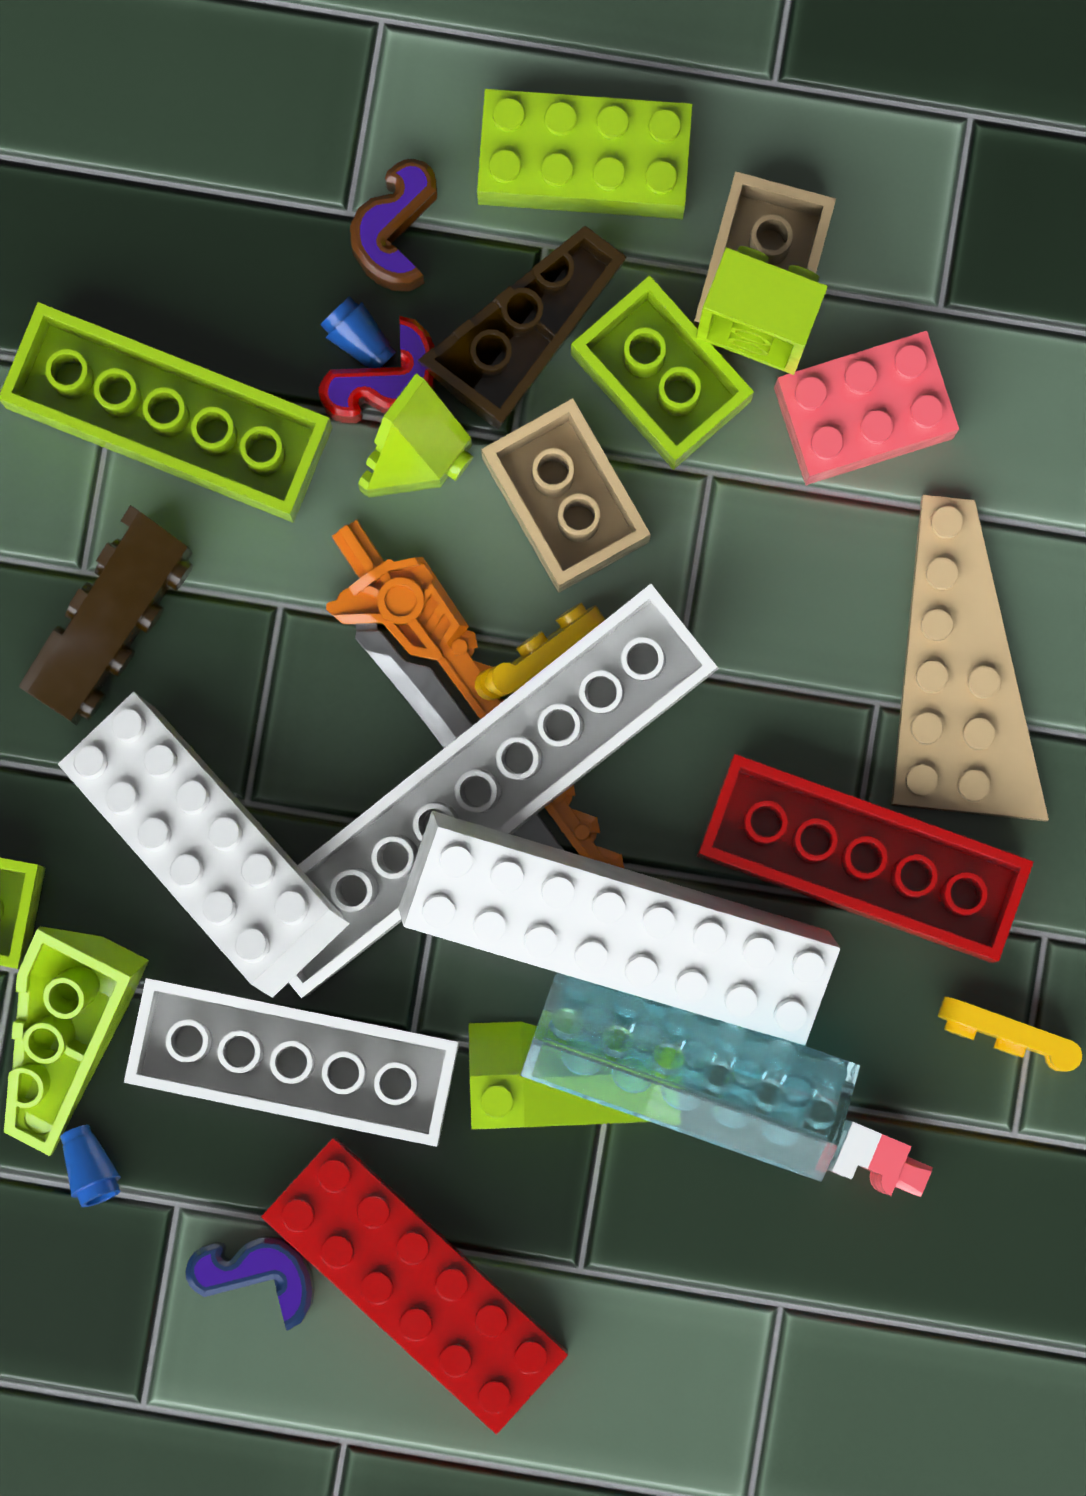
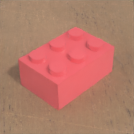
[774,331,959,485]

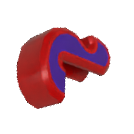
[319,316,435,424]

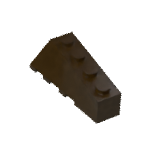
[417,226,627,430]
[18,505,193,726]

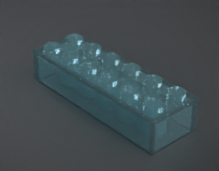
[520,972,860,1182]

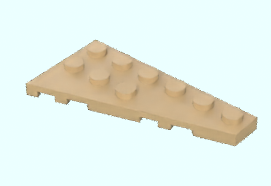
[891,495,1049,821]

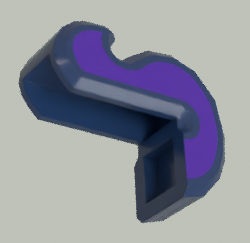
[185,1236,315,1331]

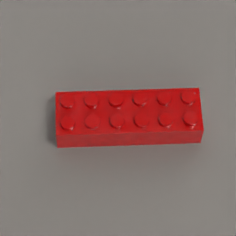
[696,754,1034,963]
[261,1137,568,1435]

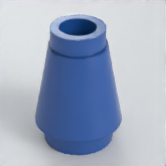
[320,296,396,368]
[60,1125,121,1207]

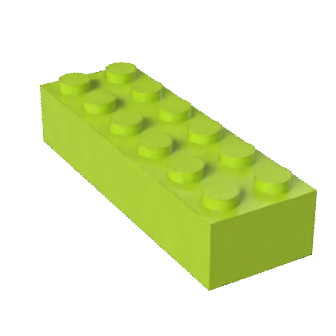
[0,302,333,523]

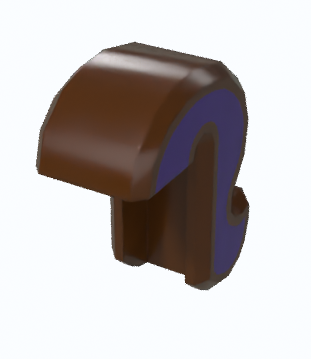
[350,159,437,291]

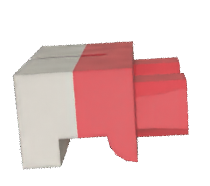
[821,1119,933,1197]

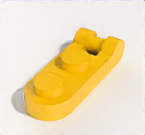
[475,602,606,700]
[938,996,1082,1072]

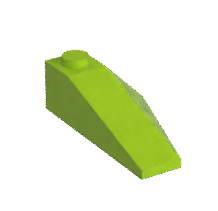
[358,374,474,498]
[4,926,149,1156]
[469,1021,682,1129]

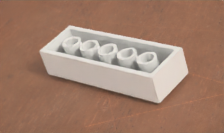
[58,691,350,998]
[124,978,459,1147]

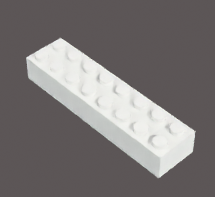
[398,811,840,1045]

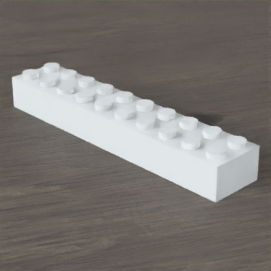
[289,584,719,998]

